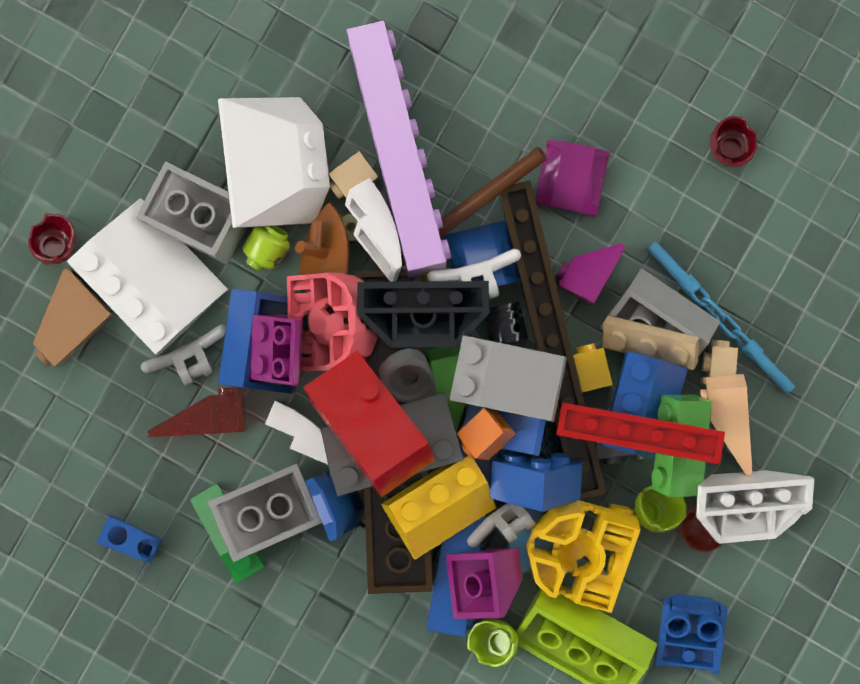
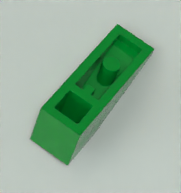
[190,483,266,584]

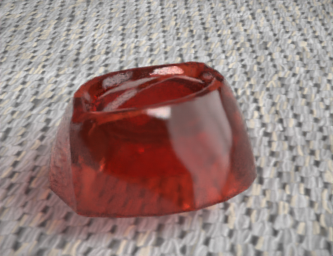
[676,505,723,552]

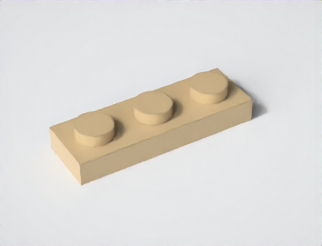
[602,315,700,370]

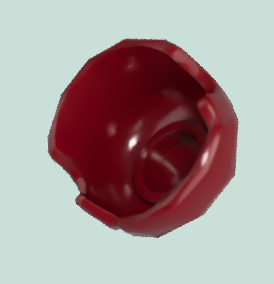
[709,116,757,168]
[28,214,77,265]

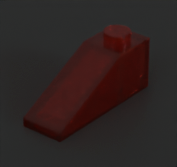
[148,387,247,437]

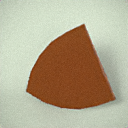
[295,202,349,275]

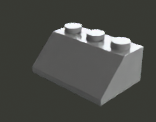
[600,268,720,356]

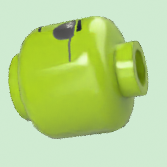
[243,226,290,271]

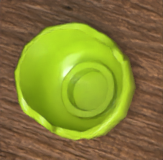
[635,485,687,533]
[467,618,518,667]

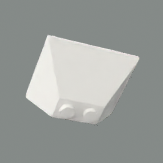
[218,97,330,228]

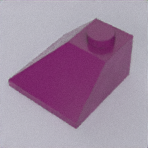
[555,243,626,305]
[446,547,523,619]

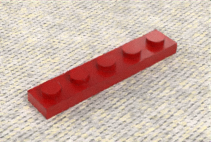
[556,402,725,465]

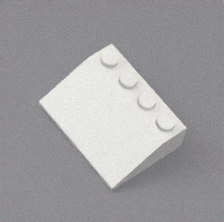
[67,198,229,355]

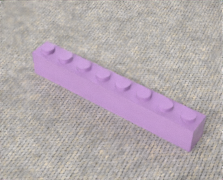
[347,21,451,278]

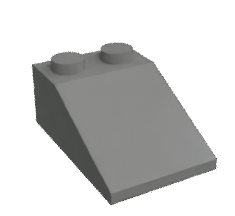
[136,161,247,265]
[450,336,567,422]
[207,464,322,562]

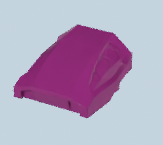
[535,140,610,217]

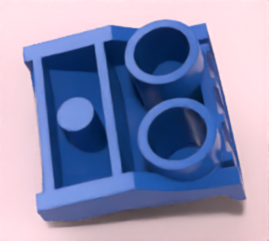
[443,221,520,287]
[305,470,364,541]
[654,594,728,674]

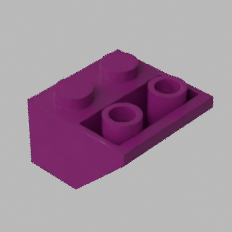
[250,314,303,386]

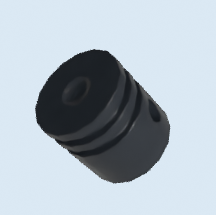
[484,301,528,344]

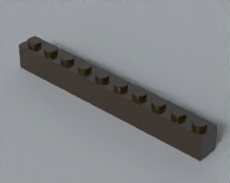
[499,180,607,500]

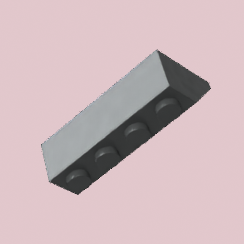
[321,392,464,496]

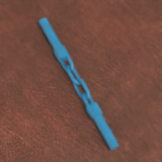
[647,241,795,395]

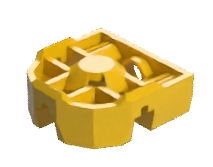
[526,500,640,613]

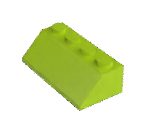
[515,588,658,684]

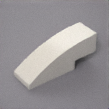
[345,178,402,282]
[265,400,328,464]

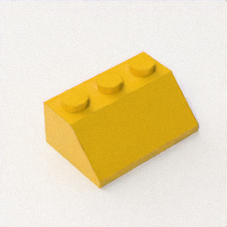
[381,453,496,560]

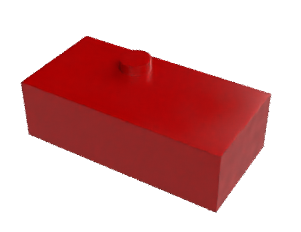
[303,351,435,497]

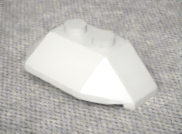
[696,470,814,544]

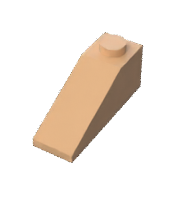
[700,374,753,475]

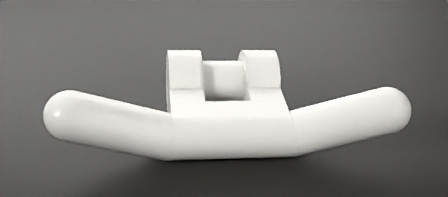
[427,249,521,299]

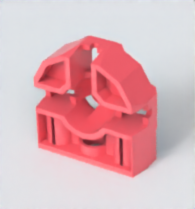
[287,273,378,372]

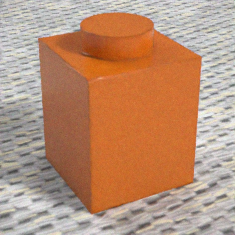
[457,408,516,460]

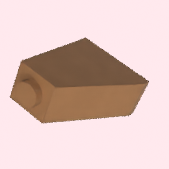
[32,268,115,367]

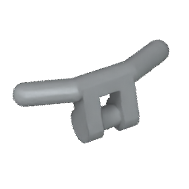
[141,324,226,387]
[467,503,536,547]

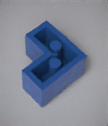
[490,452,583,512]

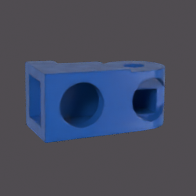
[97,513,162,563]

